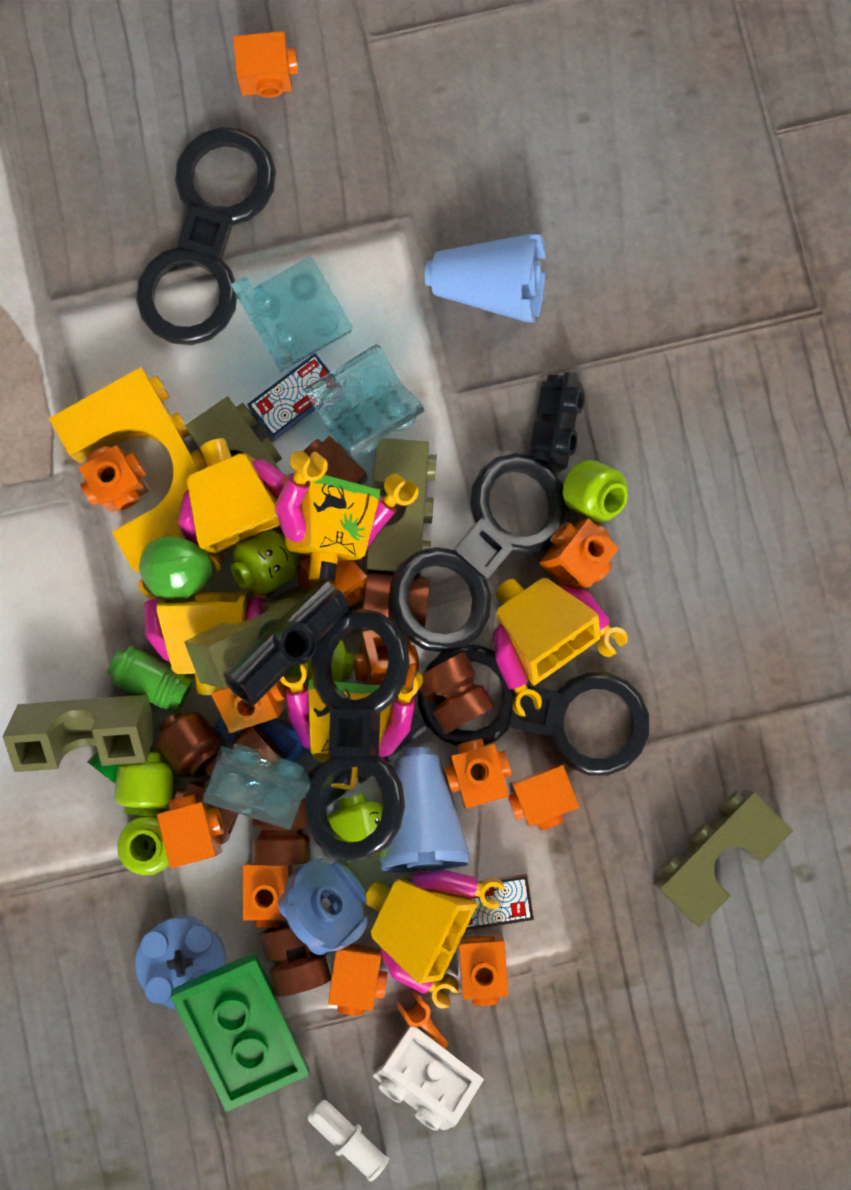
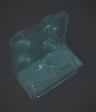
[231,257,353,372]
[303,343,425,457]

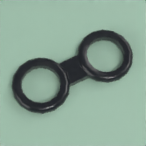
[136,127,276,346]
[388,453,568,653]
[305,609,410,862]
[418,645,649,776]

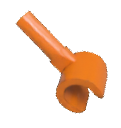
[397,990,449,1049]

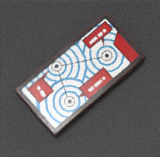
[465,874,534,931]

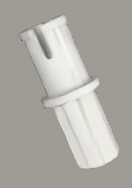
[308,1100,390,1182]

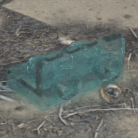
[202,744,311,830]

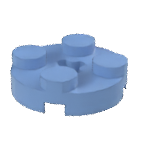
[278,859,368,955]
[135,916,227,1009]

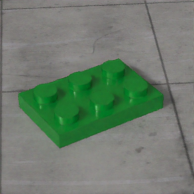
[170,952,310,1112]

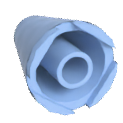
[425,233,546,323]
[379,748,470,872]

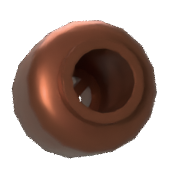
[156,712,223,778]

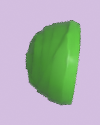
[139,536,212,601]

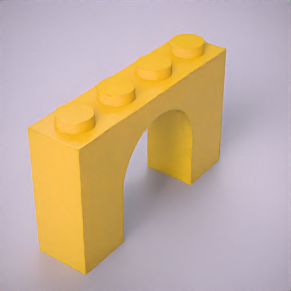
[49,367,207,574]

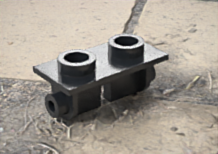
[529,372,585,468]

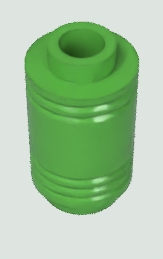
[108,646,194,711]

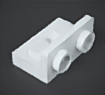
[373,1026,484,1131]

